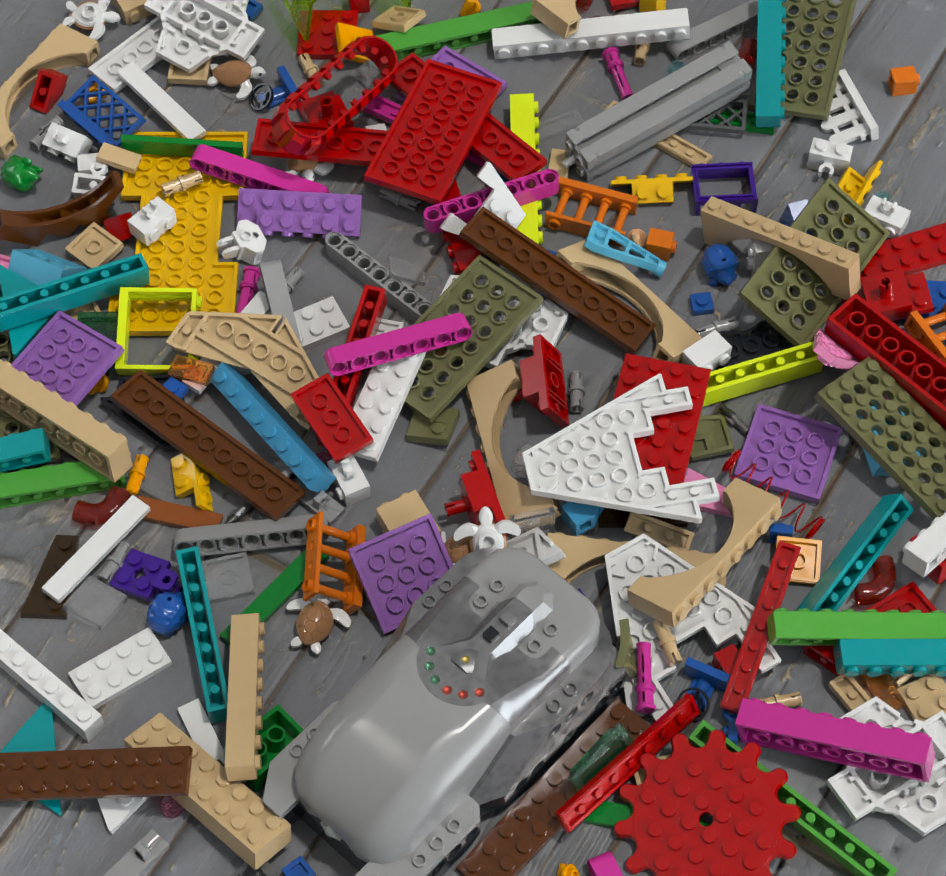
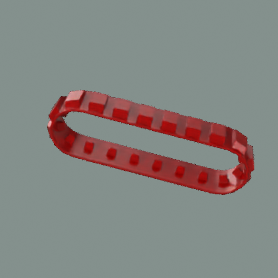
[271,36,398,155]

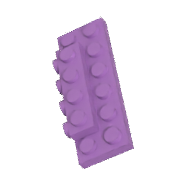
[237,188,363,239]

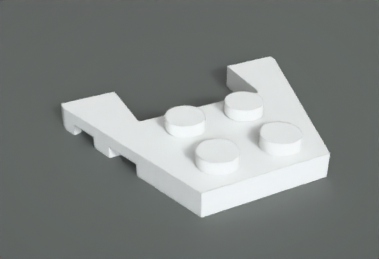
[439,161,526,235]

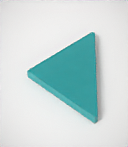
[0,265,55,359]
[0,702,62,817]

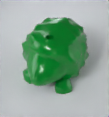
[0,154,43,193]

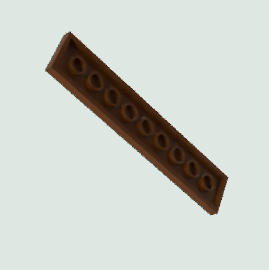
[459,207,656,355]
[110,369,306,522]
[456,698,650,876]
[0,746,193,802]

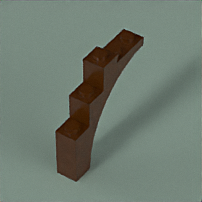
[0,170,124,247]

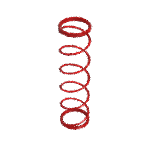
[721,449,825,539]

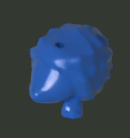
[701,243,739,287]
[147,592,189,637]

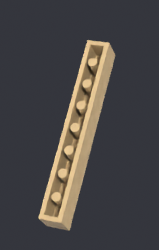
[225,613,266,781]

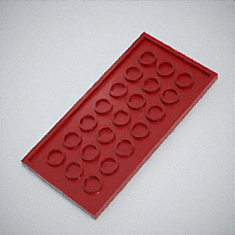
[364,59,502,204]
[613,353,711,485]

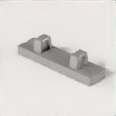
[273,458,346,526]
[103,829,170,876]

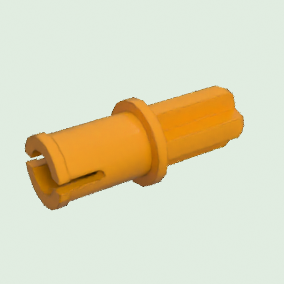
[126,454,149,496]

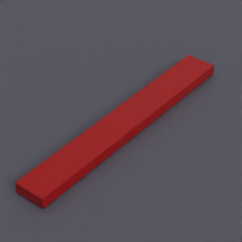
[720,540,801,714]
[555,693,700,833]

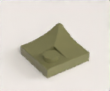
[405,407,461,446]
[690,415,735,461]
[615,618,638,679]

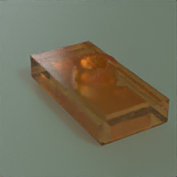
[167,354,216,386]
[860,674,907,711]

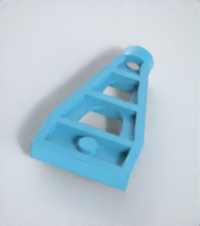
[584,220,667,278]

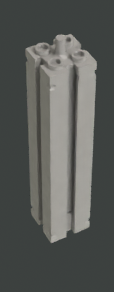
[561,41,752,183]

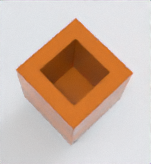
[888,66,920,96]
[646,228,677,261]

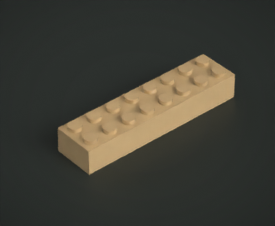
[0,359,133,483]
[124,713,291,870]

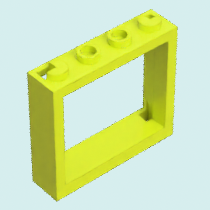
[115,287,202,376]

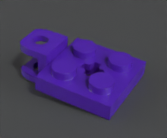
[109,548,183,603]

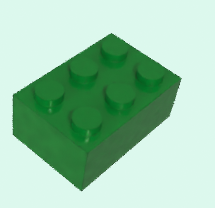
[224,704,303,791]

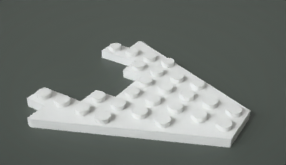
[522,374,720,523]
[605,533,782,721]

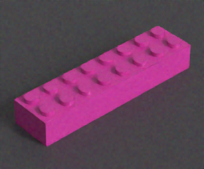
[735,698,935,783]

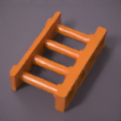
[545,176,639,247]
[904,303,946,363]
[302,511,366,615]

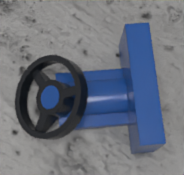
[249,65,301,111]
[677,657,731,721]

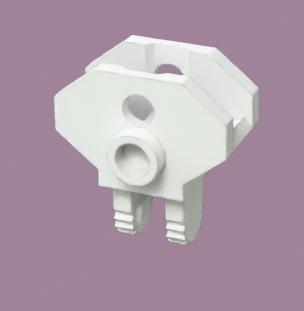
[216,219,267,265]

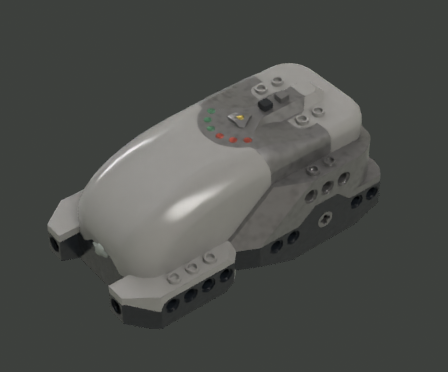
[263,547,626,876]

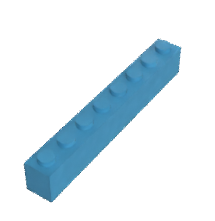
[208,362,337,493]

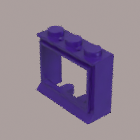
[690,161,758,216]

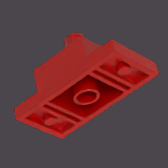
[296,90,354,163]
[842,268,934,321]
[513,334,569,428]
[444,450,507,540]

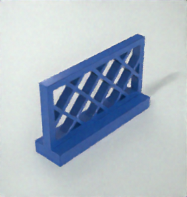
[57,75,146,148]

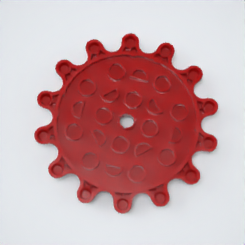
[613,729,801,876]

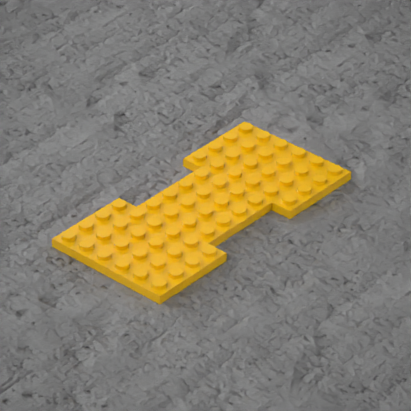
[106,132,249,336]

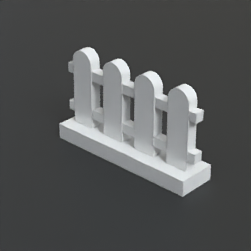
[807,69,879,145]

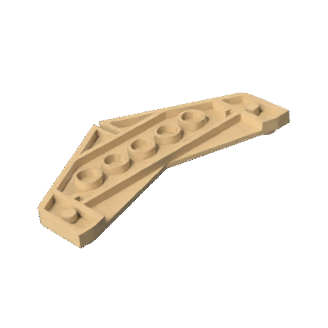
[166,311,319,432]

